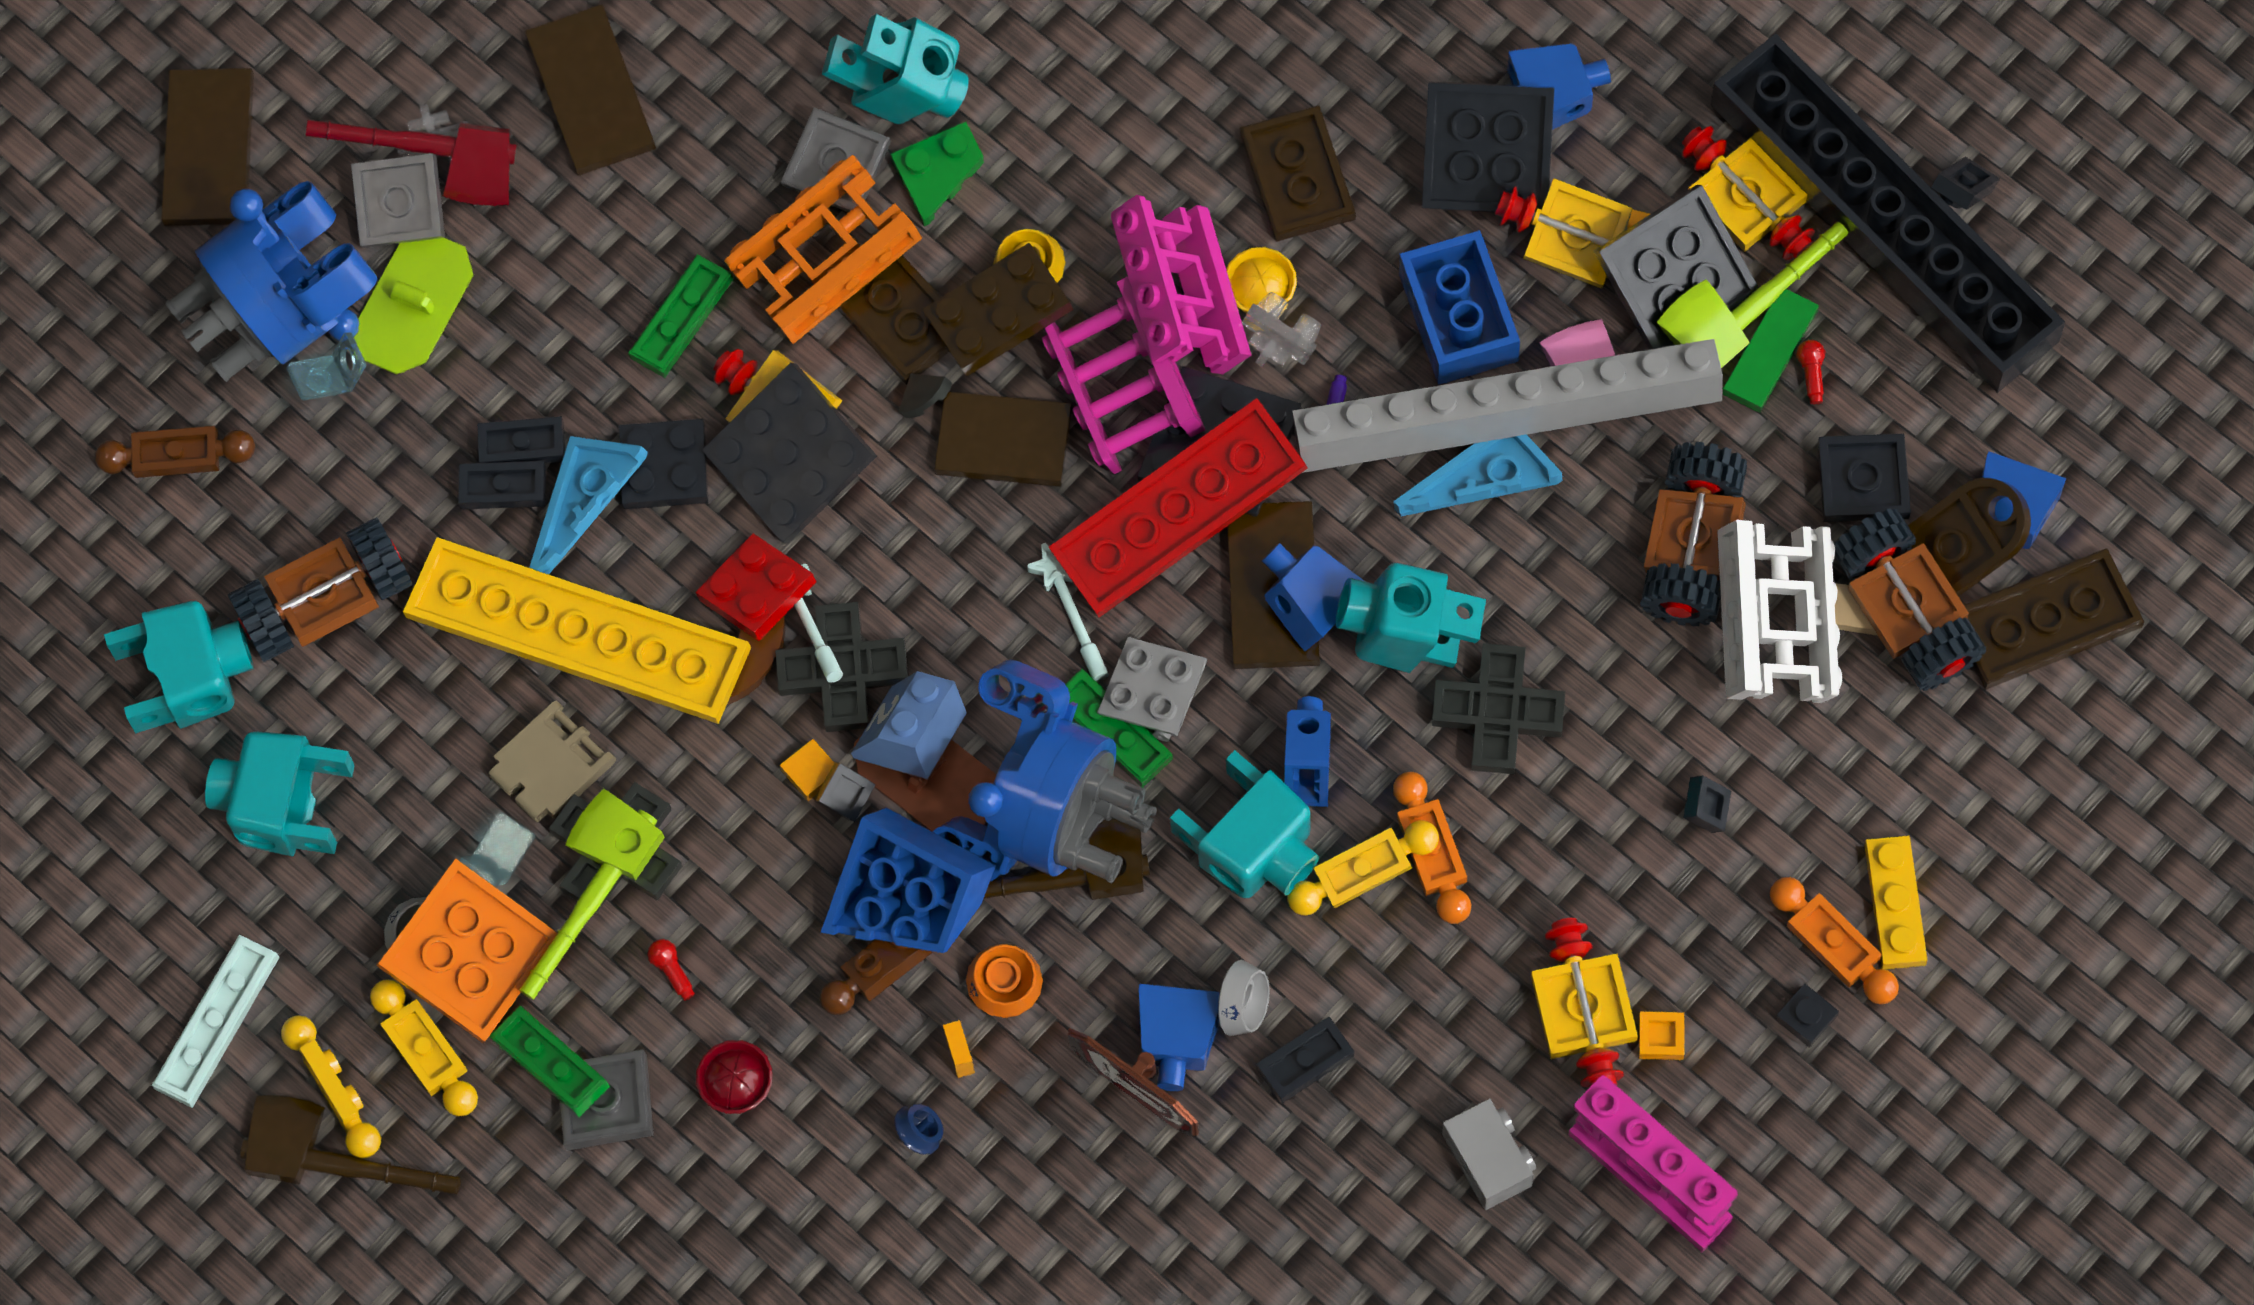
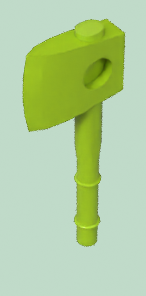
[1657,221,1848,368]
[519,788,665,1000]

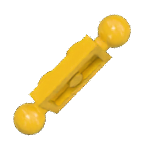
[1287,820,1439,916]
[370,979,478,1116]
[281,1016,381,1158]

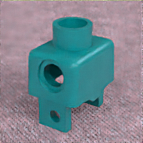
[821,14,969,124]
[1336,563,1486,673]
[104,601,254,733]
[205,731,355,857]
[1170,750,1319,899]

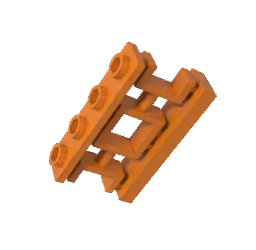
[724,155,922,344]

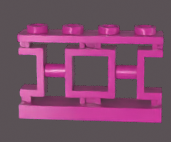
[1111,195,1252,375]
[1568,1076,1737,1252]

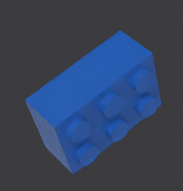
[1399,231,1520,385]

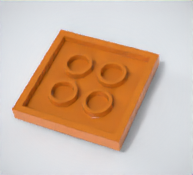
[376,859,558,1043]

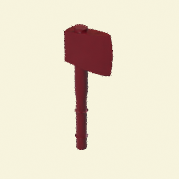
[306,120,516,206]

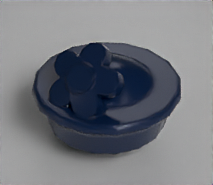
[894,1104,944,1155]

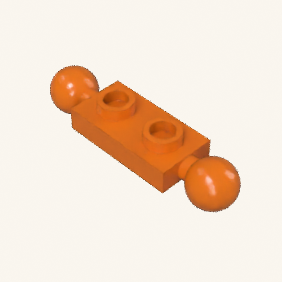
[1393,771,1471,924]
[1770,877,1899,1004]

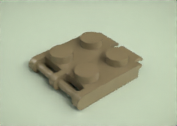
[488,701,616,823]

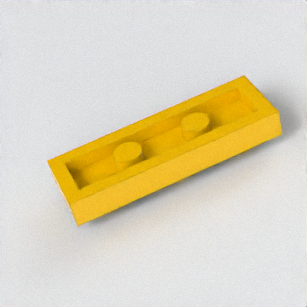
[1865,836,1928,969]

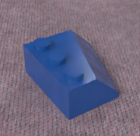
[820,808,995,953]

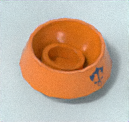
[966,944,1043,1018]

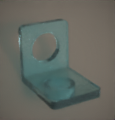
[287,332,366,400]
[459,813,535,886]

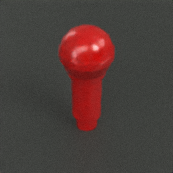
[1796,339,1826,404]
[647,938,695,1001]

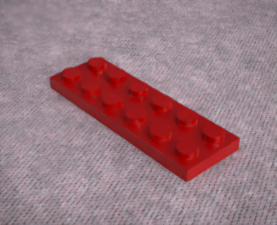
[1048,398,1308,618]

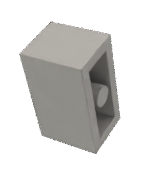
[1442,1099,1536,1211]

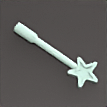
[1028,543,1109,682]
[794,564,843,682]

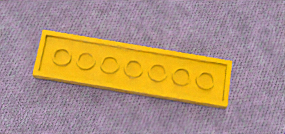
[403,537,751,724]

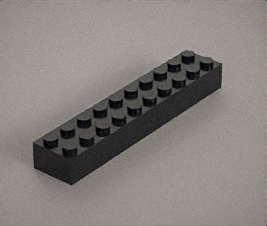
[1711,33,2065,393]

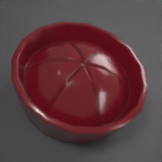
[696,1040,772,1114]

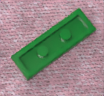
[628,254,734,378]
[1722,289,1819,413]
[1065,669,1173,787]
[489,1005,610,1117]

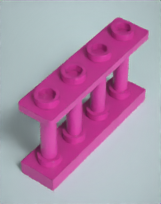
[1042,276,1206,474]

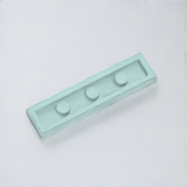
[152,935,280,1108]

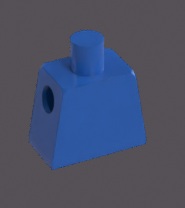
[1507,44,1611,130]
[1981,451,2066,549]
[1262,543,1364,651]
[1285,696,1331,807]
[1139,984,1220,1091]

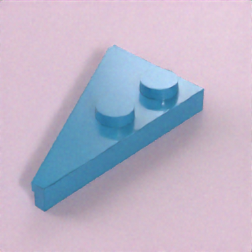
[1394,434,1563,516]
[529,436,648,575]

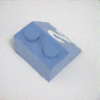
[851,671,967,779]

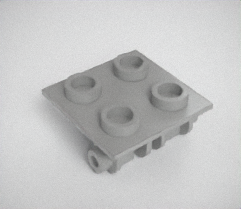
[1097,637,1207,742]

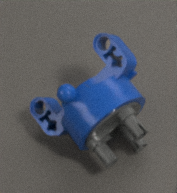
[165,181,377,382]
[932,660,1157,883]

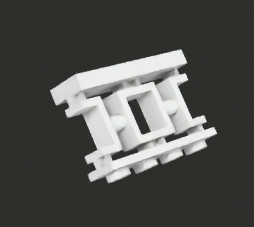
[1717,520,1842,703]

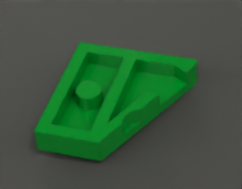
[891,122,984,227]

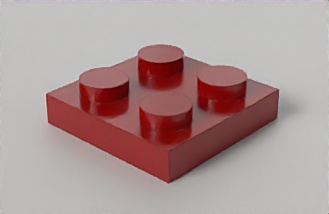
[696,533,816,641]

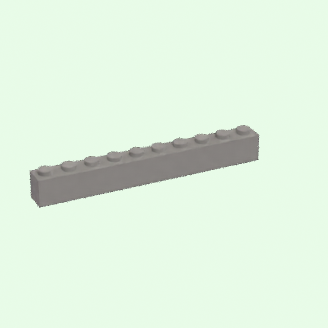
[1293,339,1723,473]

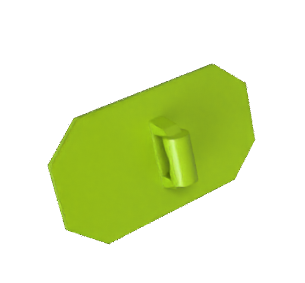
[354,238,474,375]

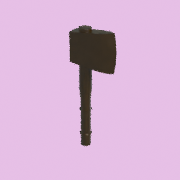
[984,818,1150,900]
[241,1095,460,1194]

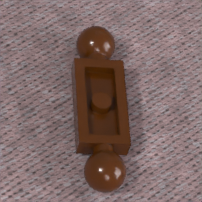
[95,426,255,478]
[820,940,934,1015]

